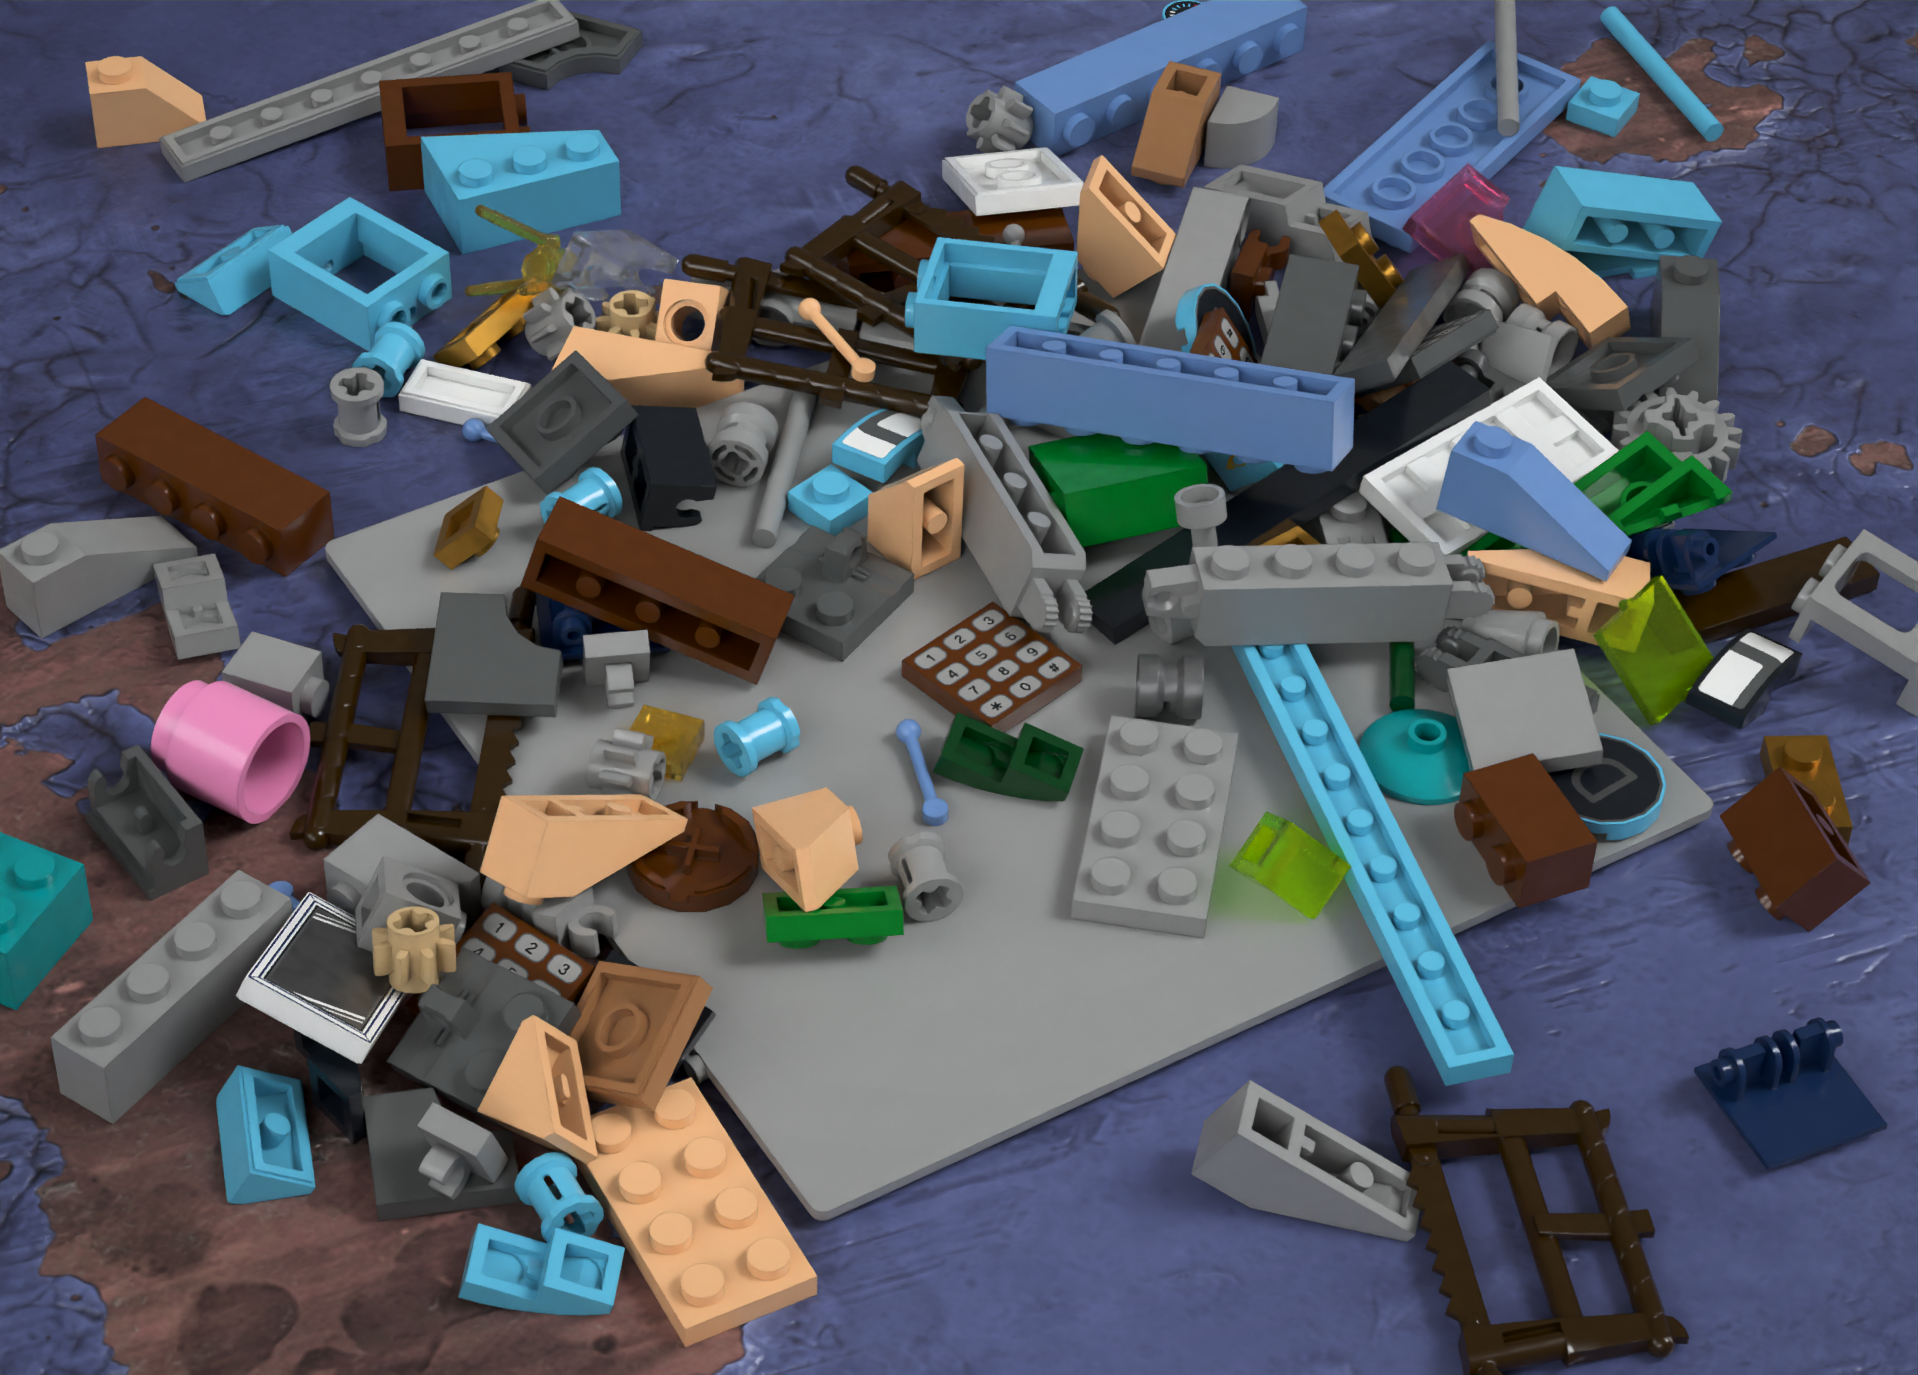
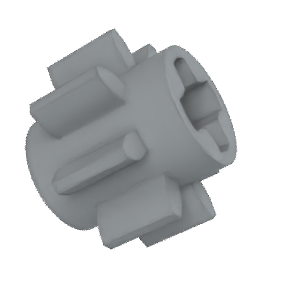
[966,85,1034,153]
[523,287,596,361]
[587,727,666,800]

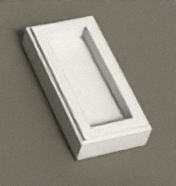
[398,359,531,428]

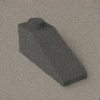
[1650,255,1720,404]

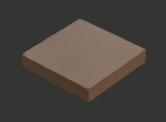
[568,961,713,1112]

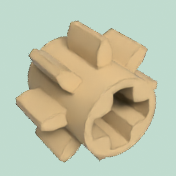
[595,290,659,341]
[372,906,456,993]

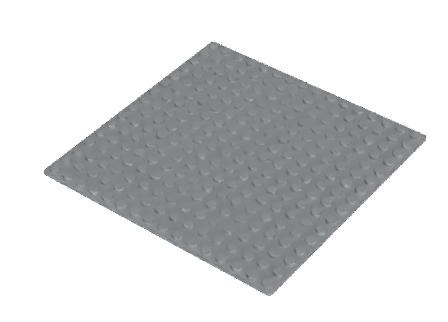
[325,265,1713,1221]

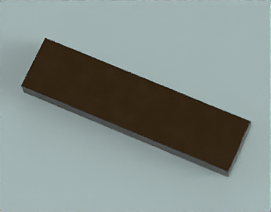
[1643,537,1880,655]

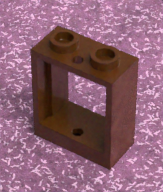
[379,72,530,192]

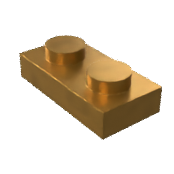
[1318,209,1405,310]
[433,278,544,371]
[1760,735,1853,845]

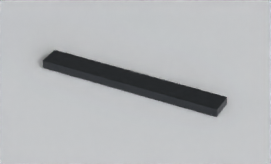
[1085,361,1491,645]

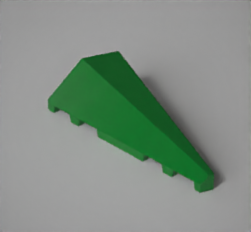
[1459,431,1733,557]

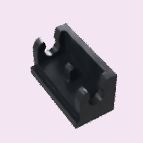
[620,405,717,531]

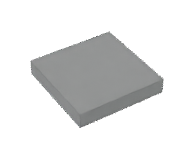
[1447,648,1603,772]

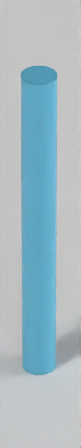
[1600,6,1724,142]

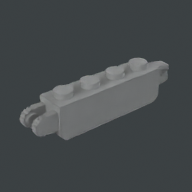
[916,395,1093,634]
[1142,542,1495,646]

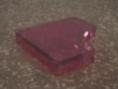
[1402,163,1511,282]

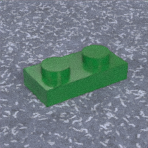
[762,886,904,949]

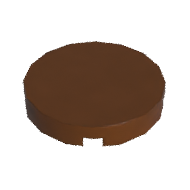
[627,801,759,912]

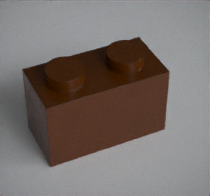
[1454,753,1598,909]
[1720,767,1871,932]

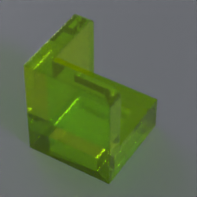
[1229,811,1351,919]

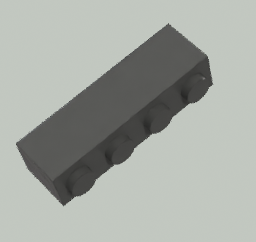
[1260,254,1367,375]

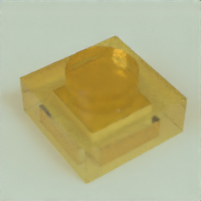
[630,704,705,781]

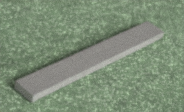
[159,0,580,183]

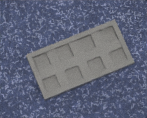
[1071,715,1239,938]

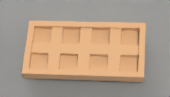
[574,1077,817,1347]

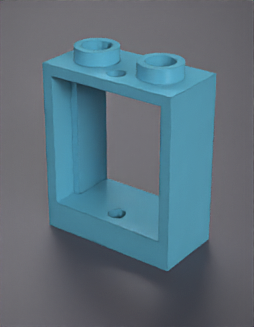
[267,197,452,352]
[905,237,1078,360]

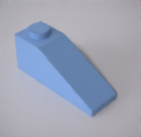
[1436,421,1632,581]

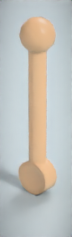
[798,298,876,382]

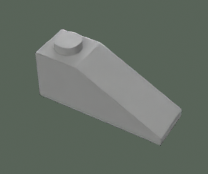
[0,516,198,639]
[1191,1080,1420,1242]

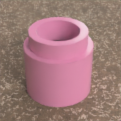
[151,680,310,824]

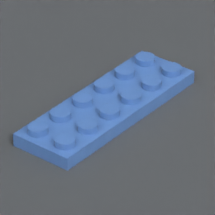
[1323,40,1581,253]

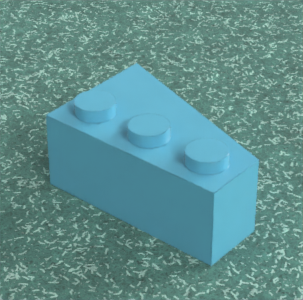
[421,130,621,255]
[1523,166,1722,279]

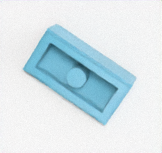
[174,225,292,315]
[216,1065,315,1204]

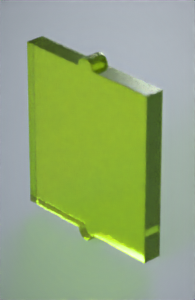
[1593,575,1714,725]

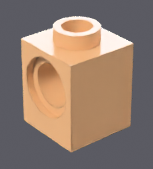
[655,279,731,351]

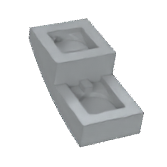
[153,553,241,660]

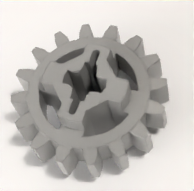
[1610,387,1742,482]

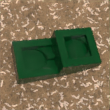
[932,712,1084,801]

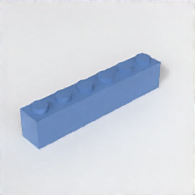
[1014,0,1308,157]
[986,325,1355,474]

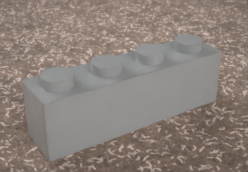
[50,870,293,1124]

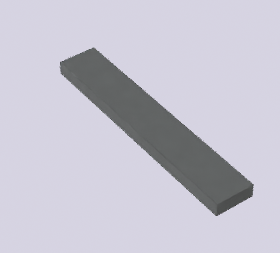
[1333,253,1470,393]

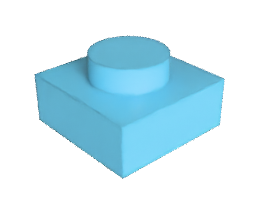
[1566,76,1640,138]
[787,464,873,536]

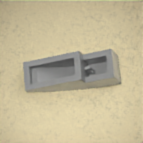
[1203,164,1372,263]

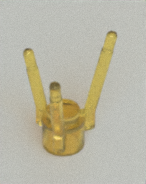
[465,205,582,297]

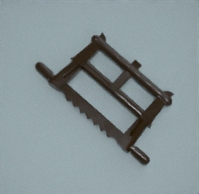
[780,165,1121,372]
[681,254,973,417]
[289,586,537,895]
[1384,1065,1689,1375]

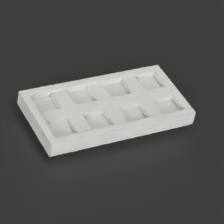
[1359,377,1619,555]

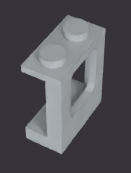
[1788,529,1918,717]

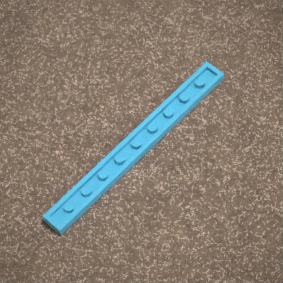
[1231,644,1514,1086]

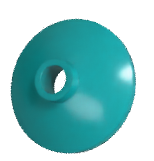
[1359,709,1470,805]

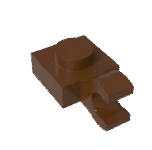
[1229,229,1290,322]

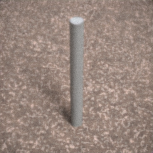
[1494,0,1520,137]
[752,391,817,548]

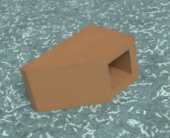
[1131,61,1222,188]

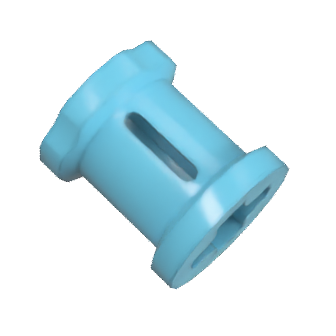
[352,321,425,398]
[540,467,623,523]
[713,697,800,777]
[514,1151,604,1243]

